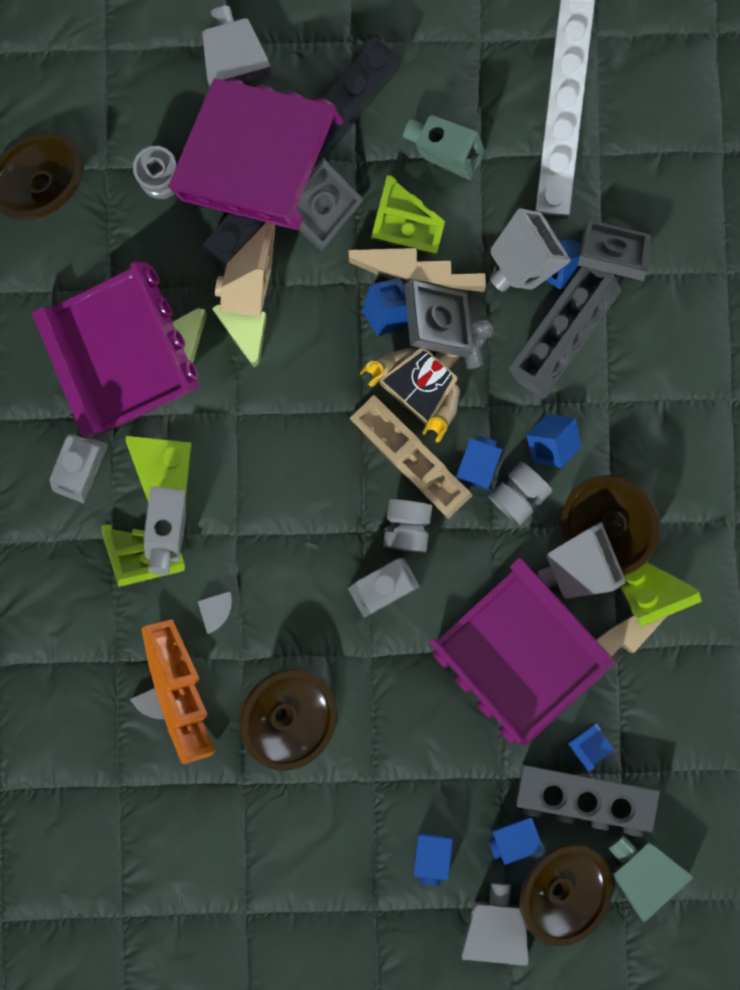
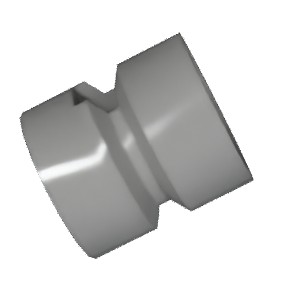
[133,146,178,199]
[488,461,553,526]
[383,499,432,553]

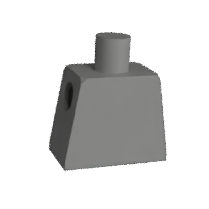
[202,6,272,87]
[490,208,571,291]
[49,432,109,504]
[144,487,186,575]
[538,522,626,599]
[348,558,420,618]
[461,883,528,966]

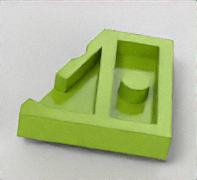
[371,175,445,256]
[125,436,192,503]
[101,524,185,587]
[619,562,702,627]

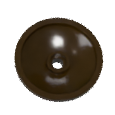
[0,132,84,220]
[561,474,661,575]
[239,669,337,771]
[520,844,613,946]

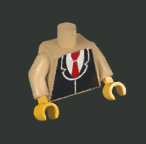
[359,347,460,443]

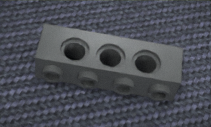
[509,266,622,399]
[514,764,660,837]

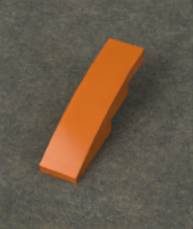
[141,619,216,765]

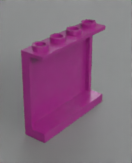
[168,78,343,230]
[32,262,200,438]
[429,558,617,746]

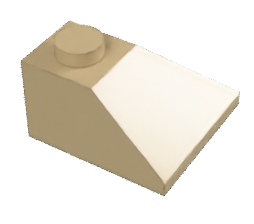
[215,222,275,317]

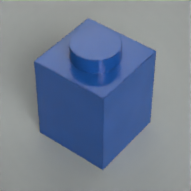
[456,435,502,490]
[488,816,543,865]
[413,833,453,885]

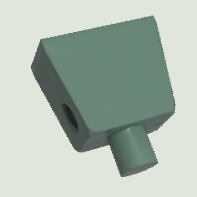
[403,115,485,181]
[608,835,693,922]

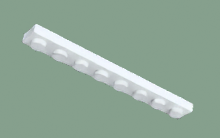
[535,0,595,217]

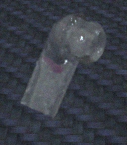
[465,320,494,370]

